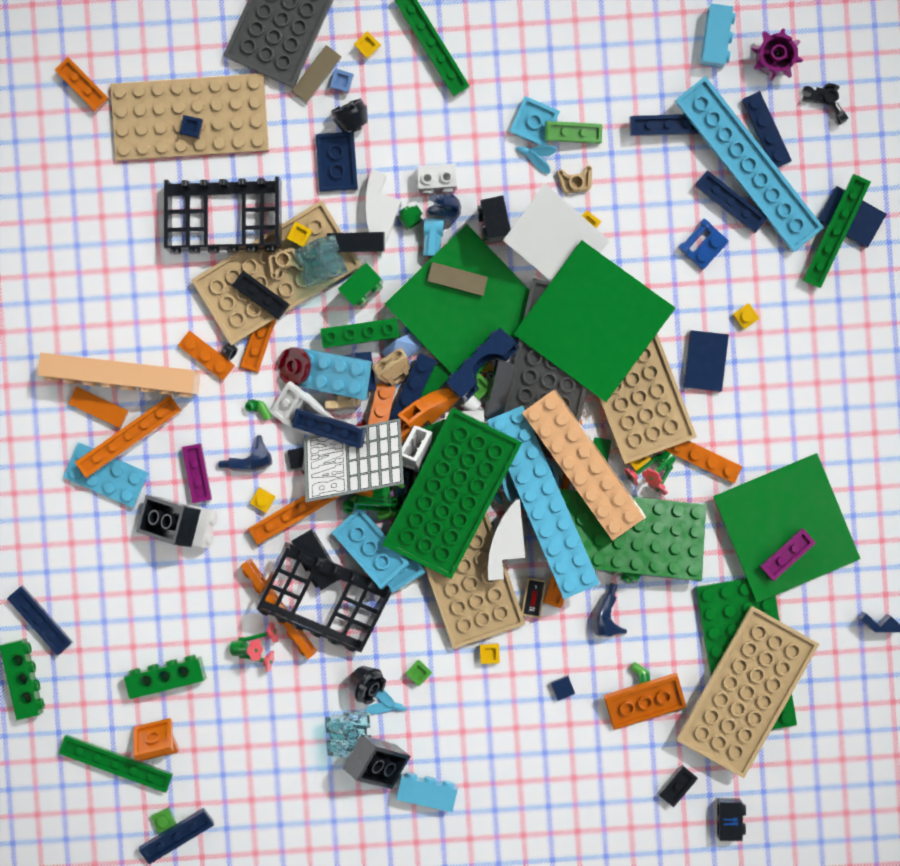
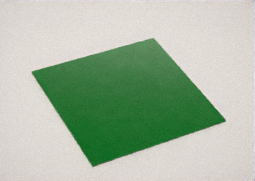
[385,224,530,374]
[514,240,676,402]
[713,453,861,603]

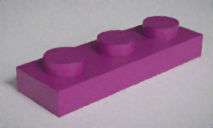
[182,443,212,503]
[759,528,816,581]

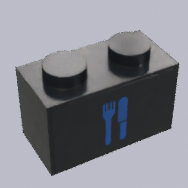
[717,798,746,841]

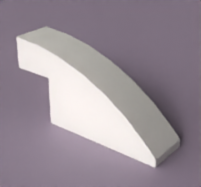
[365,169,402,256]
[488,498,525,580]

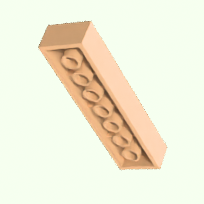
[38,352,201,397]
[522,390,646,541]

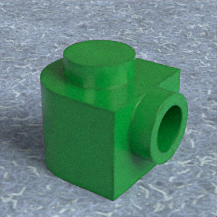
[398,205,423,231]

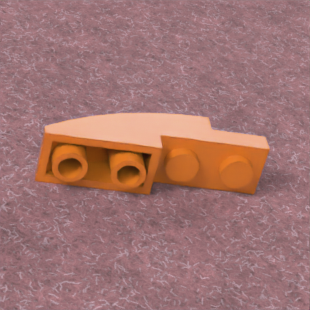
[398,387,459,444]

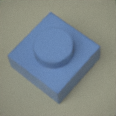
[330,68,354,94]

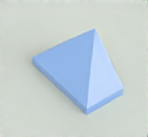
[381,333,424,357]

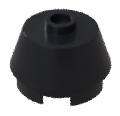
[331,98,368,133]
[348,666,386,705]

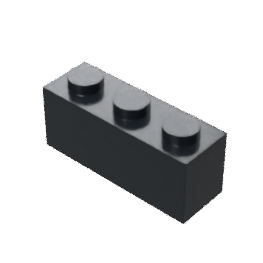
[292,528,340,590]

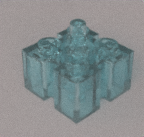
[294,235,348,287]
[325,710,371,758]

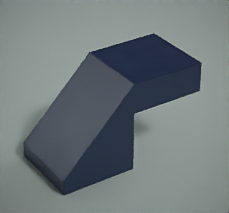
[857,611,900,632]

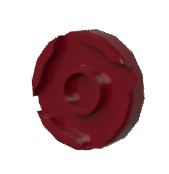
[278,347,311,385]

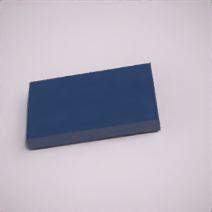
[315,132,358,193]
[817,186,887,248]
[683,330,729,392]

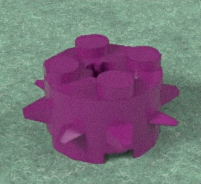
[751,28,803,81]

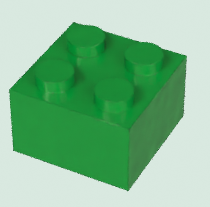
[338,263,384,308]

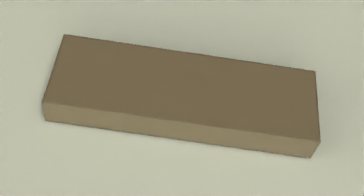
[292,45,342,103]
[427,262,488,296]

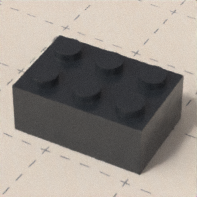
[477,195,511,245]
[136,495,201,547]
[342,735,411,789]

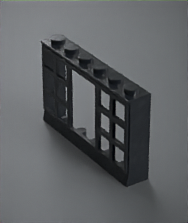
[164,176,282,255]
[255,542,392,653]

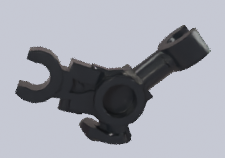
[802,83,849,125]

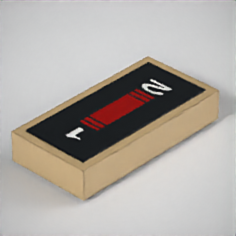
[522,577,546,618]

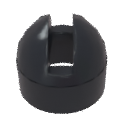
[221,344,238,361]

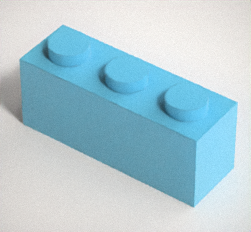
[700,3,736,68]
[396,772,458,812]

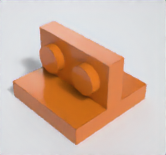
[133,718,179,761]

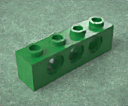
[320,318,400,349]
[0,638,45,720]
[124,654,207,699]

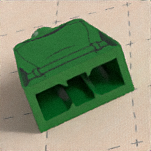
[354,487,391,512]

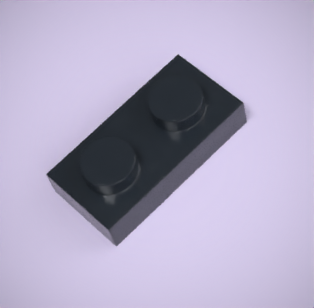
[658,765,698,808]

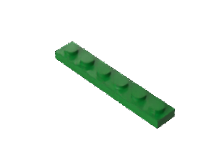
[394,0,470,97]
[803,174,871,288]
[58,734,174,793]

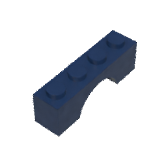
[446,328,519,402]

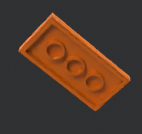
[603,672,687,730]

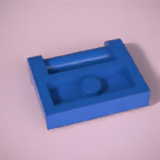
[678,218,729,270]

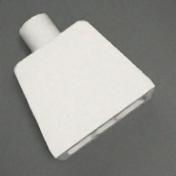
[402,425,432,472]

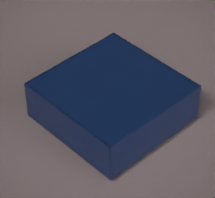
[180,115,203,139]
[550,675,576,701]

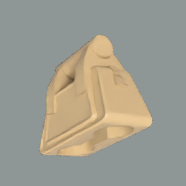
[371,347,410,387]

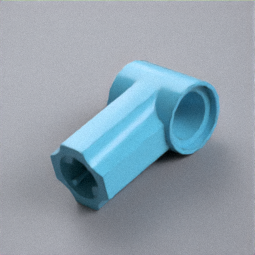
[423,218,444,257]

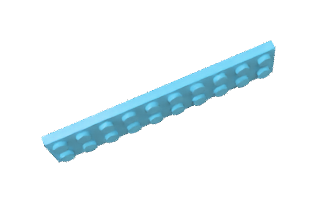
[674,76,824,252]
[487,405,600,600]

